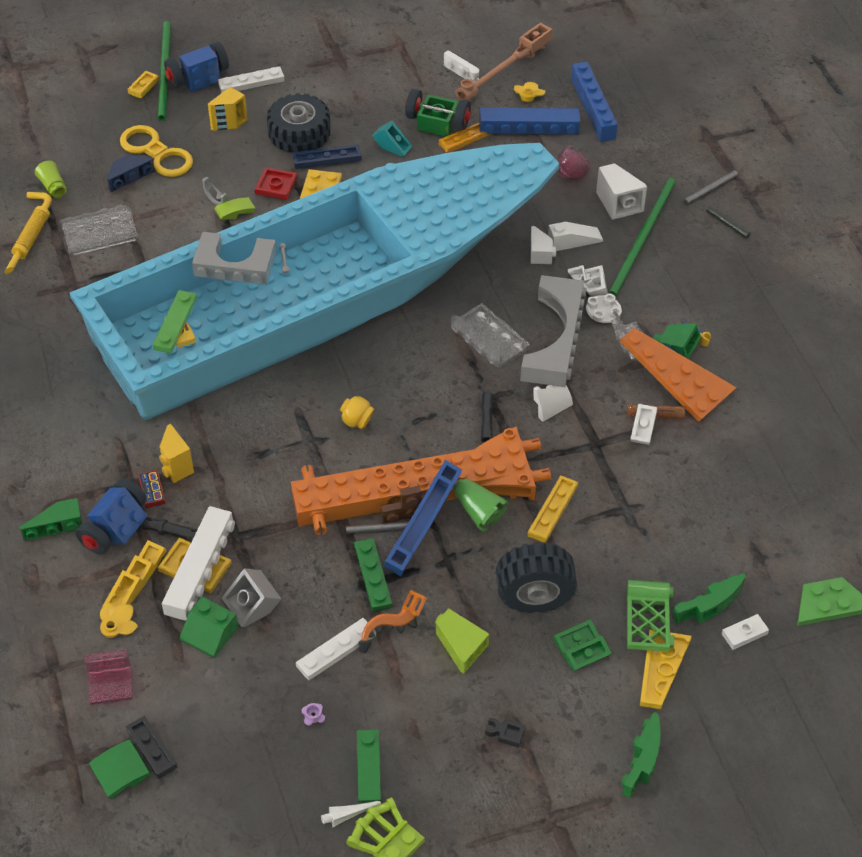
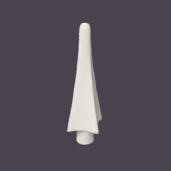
[321,801,381,827]

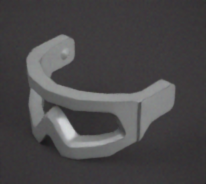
[202,177,230,205]

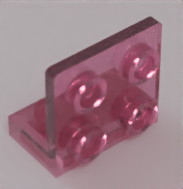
[84,649,133,705]

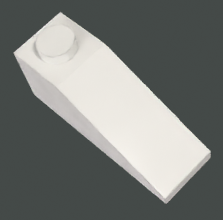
[548,222,603,251]

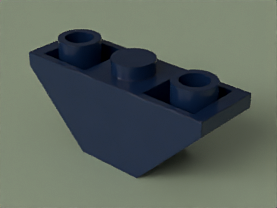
[107,155,155,192]

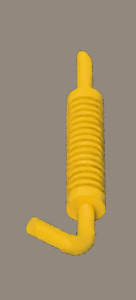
[4,192,52,274]

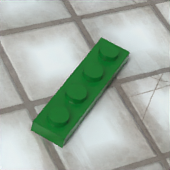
[354,538,392,612]

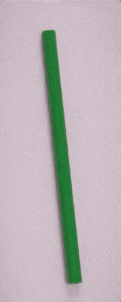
[158,21,171,121]

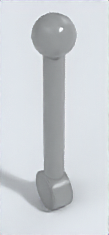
[279,243,289,274]

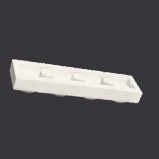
[218,67,284,93]
[296,618,376,681]

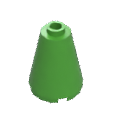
[454,478,509,532]

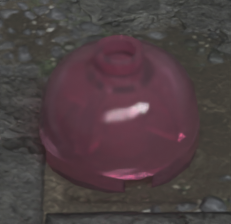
[557,146,591,180]

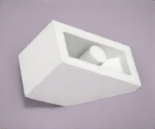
[531,226,556,264]

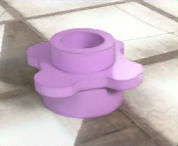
[302,703,325,726]

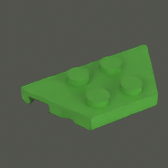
[797,577,862,626]

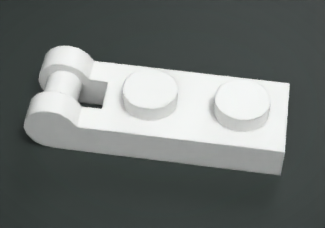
[444,50,479,82]

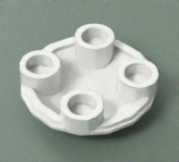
[586,294,622,323]

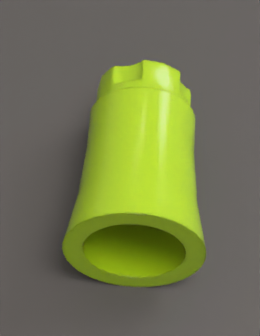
[34,161,67,198]

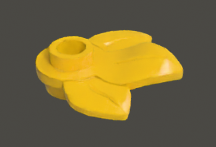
[514,82,546,102]
[100,602,138,638]

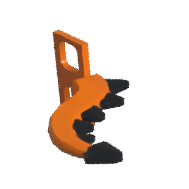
[358,590,427,653]

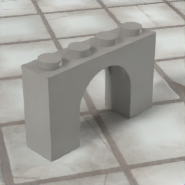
[192,232,276,285]

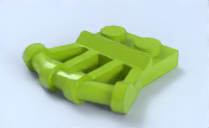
[346,797,425,857]

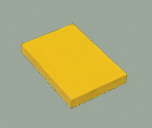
[158,538,232,594]

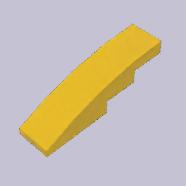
[103,540,167,608]

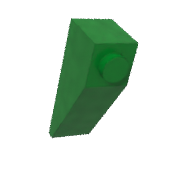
[357,729,381,803]

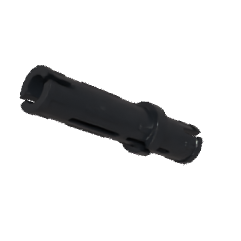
[142,517,198,541]

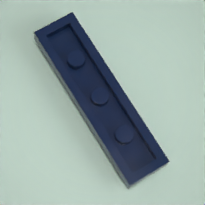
[293,144,362,169]

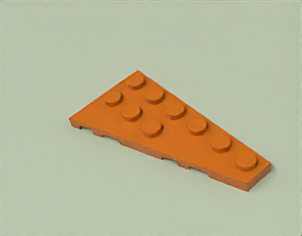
[620,328,737,422]

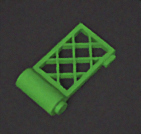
[626,580,674,652]

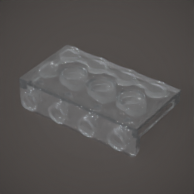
[60,204,139,256]
[451,303,530,369]

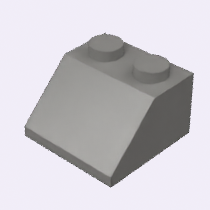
[222,568,281,627]

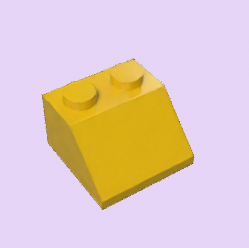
[159,424,194,483]

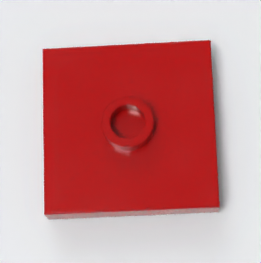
[254,167,298,200]

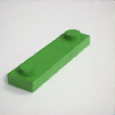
[153,290,198,354]

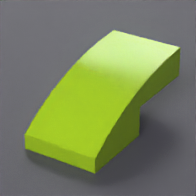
[215,197,255,220]

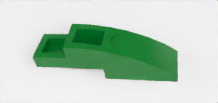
[672,573,746,624]
[621,712,661,798]

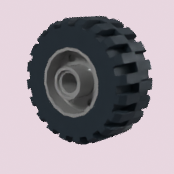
[267,93,331,153]
[496,542,577,613]

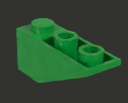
[20,498,83,541]

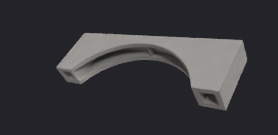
[520,275,587,387]

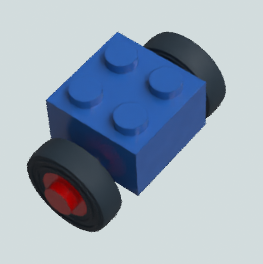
[164,41,229,92]
[76,478,147,554]

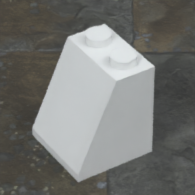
[596,163,647,220]

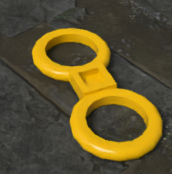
[120,125,193,177]

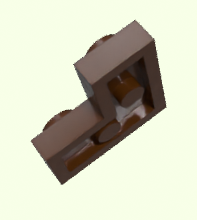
[381,486,421,523]

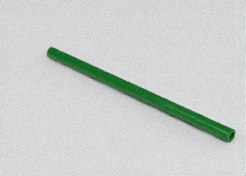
[608,178,676,297]

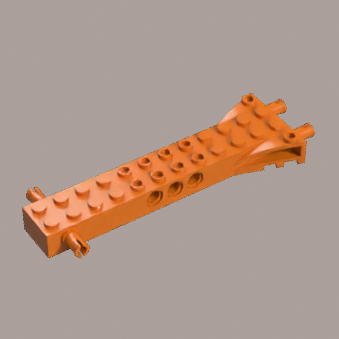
[291,427,551,535]

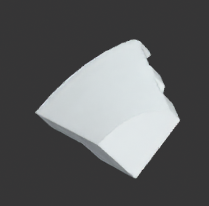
[568,265,608,297]
[534,385,573,422]

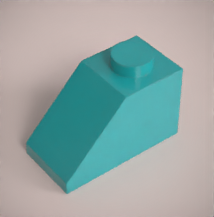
[372,121,412,157]

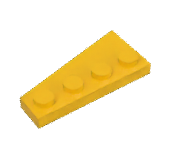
[640,629,692,709]

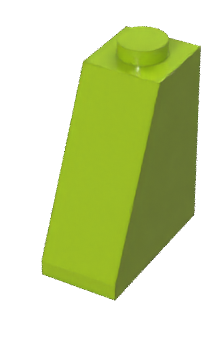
[435,608,489,674]

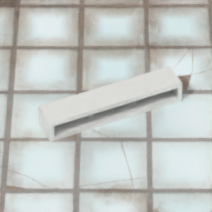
[162,506,235,621]

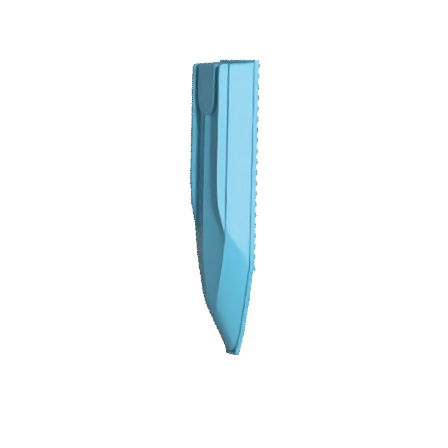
[70,143,559,420]

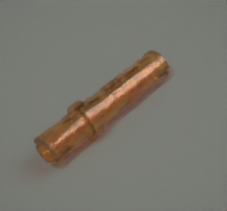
[627,404,685,419]

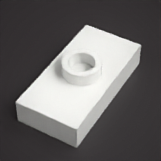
[631,404,657,445]
[722,614,769,650]

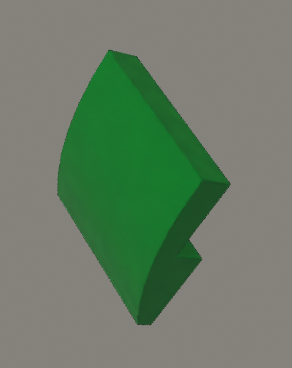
[553,619,612,671]
[89,739,151,799]

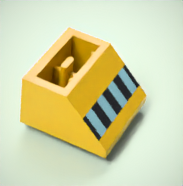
[208,87,248,131]

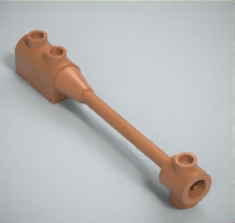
[455,22,553,102]

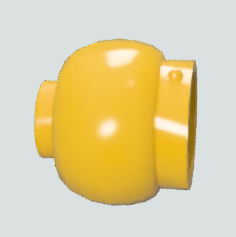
[340,396,375,430]

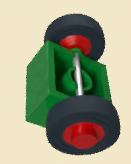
[405,89,471,137]

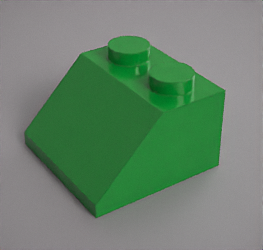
[180,596,238,658]

